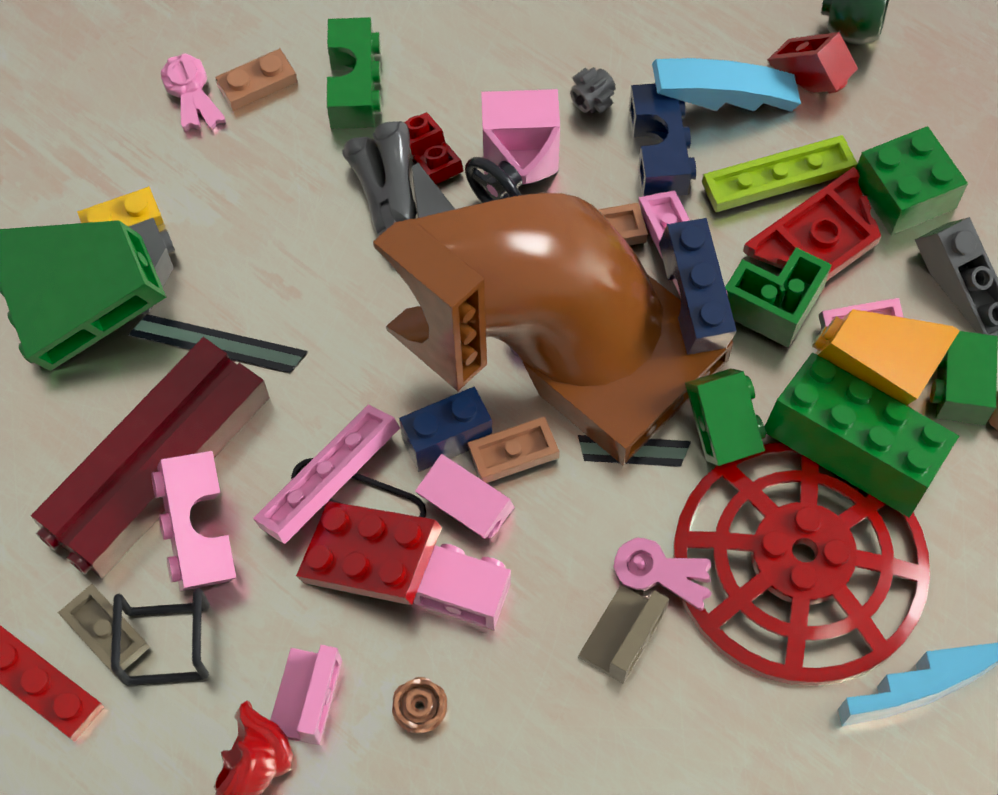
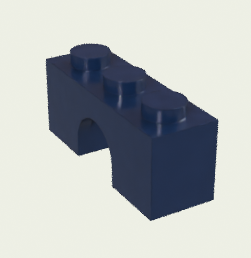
[629,83,696,196]
[659,218,737,355]

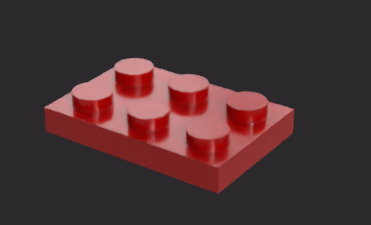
[296,501,442,605]

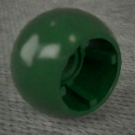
[821,0,889,45]

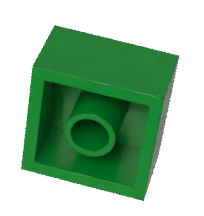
[856,126,968,235]

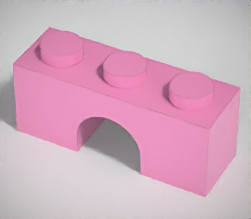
[152,451,236,591]

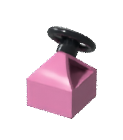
[465,89,560,203]

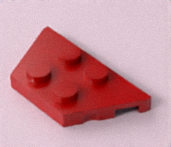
[743,167,881,281]

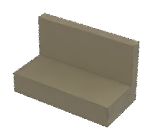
[578,584,669,684]

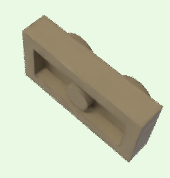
[58,584,150,677]

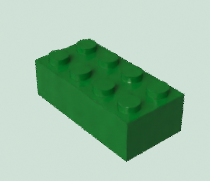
[764,352,959,518]

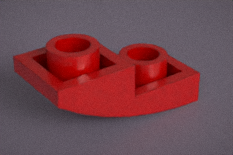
[404,112,464,184]

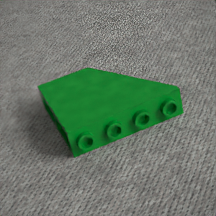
[0,220,167,371]

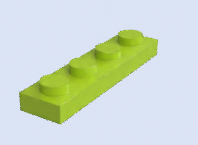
[702,135,858,212]

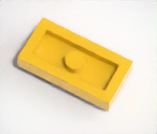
[77,186,164,227]

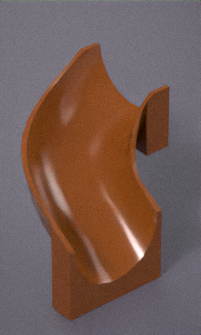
[373,193,733,465]

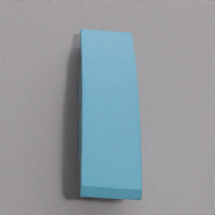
[652,58,801,112]
[838,642,998,727]

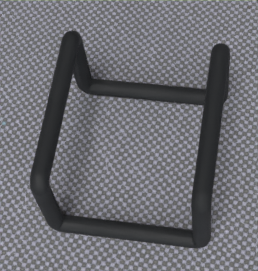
[111,588,210,685]

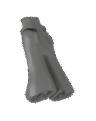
[342,121,417,237]

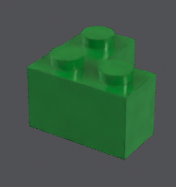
[725,247,832,348]

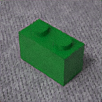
[930,331,998,426]
[685,368,766,466]

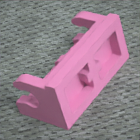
[415,454,515,539]

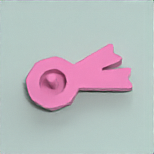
[160,53,226,131]
[613,537,712,611]

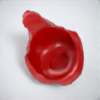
[214,700,293,795]

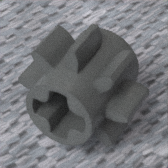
[570,67,616,114]

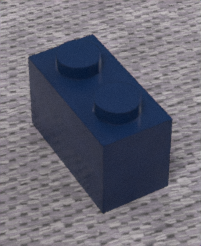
[399,386,492,472]

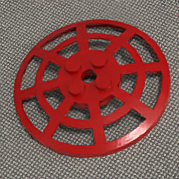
[673,442,930,686]

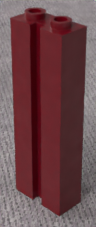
[30,336,270,579]

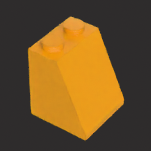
[812,309,960,406]

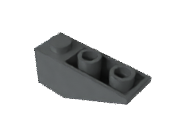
[915,217,998,336]

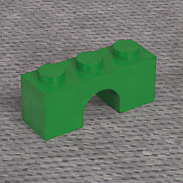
[327,17,381,129]

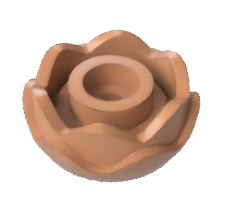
[392,677,447,734]

